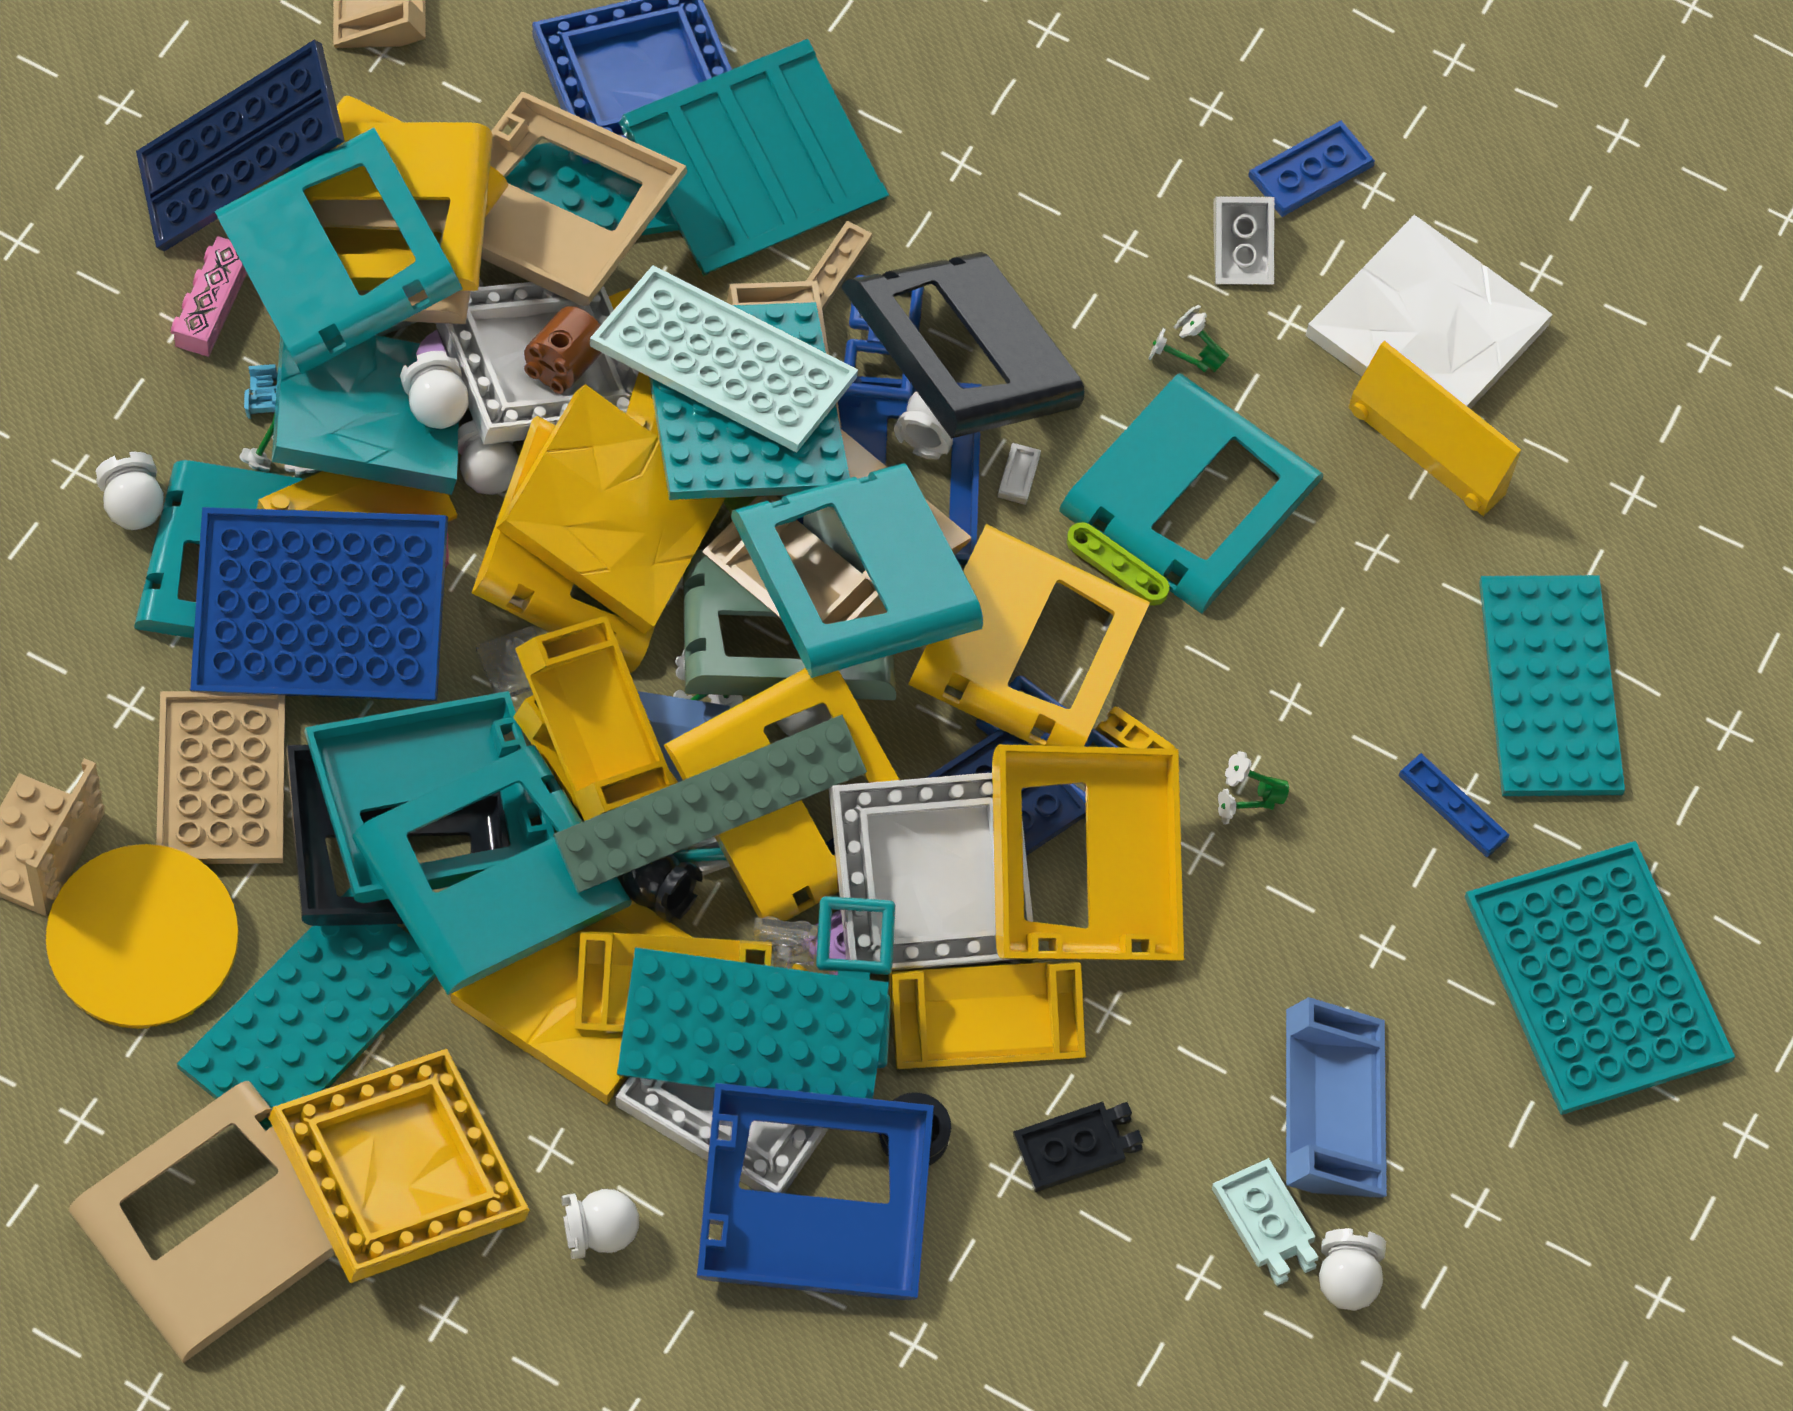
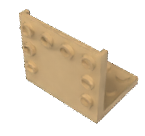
[0,758,105,917]

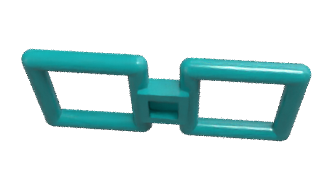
[816,896,896,1068]

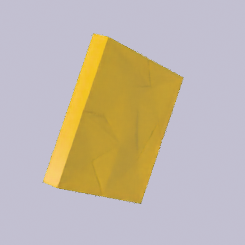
[496,384,726,634]
[451,899,692,1105]
[269,1049,530,1283]

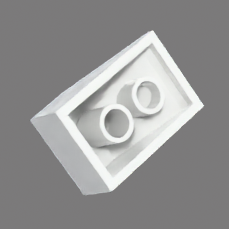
[1213,197,1274,285]

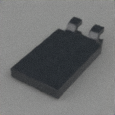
[1013,1101,1143,1193]

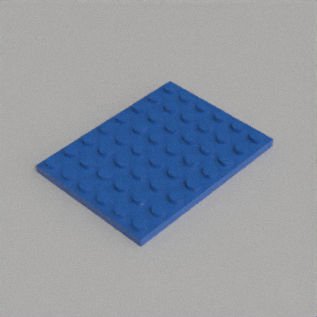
[190,507,448,701]

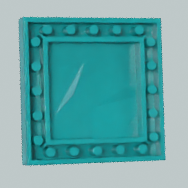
[272,334,459,495]

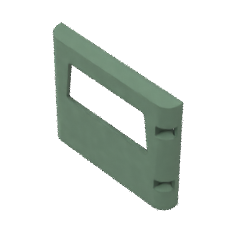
[683,550,896,700]

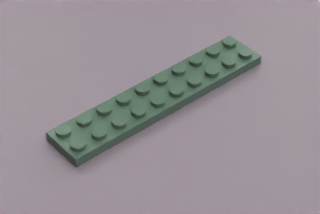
[553,715,867,893]

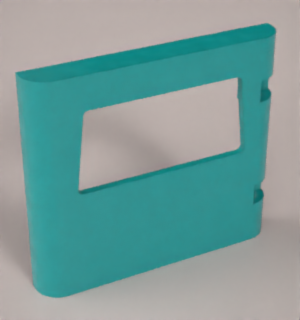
[215,127,463,374]
[1059,373,1323,614]
[134,460,304,639]
[731,463,983,678]
[304,691,555,903]
[352,745,632,995]

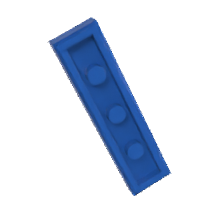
[1399,753,1509,858]

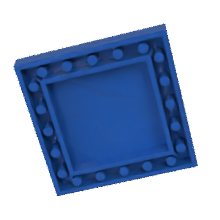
[532,0,732,164]

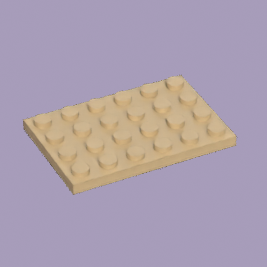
[156,691,286,864]

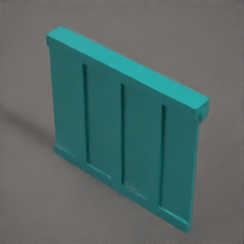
[619,39,889,276]

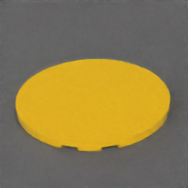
[46,844,239,1029]

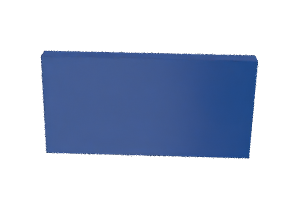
[1248,120,1375,217]

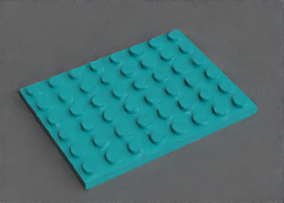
[649,302,850,500]
[1464,841,1735,1115]

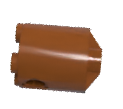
[524,306,602,394]

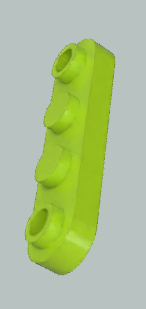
[1067,522,1170,606]

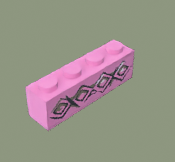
[171,236,247,357]

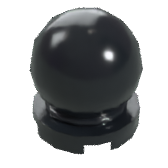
[622,854,703,923]

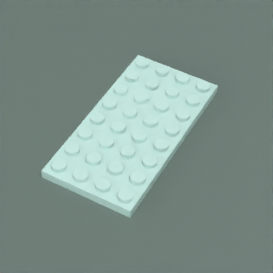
[590,265,858,453]

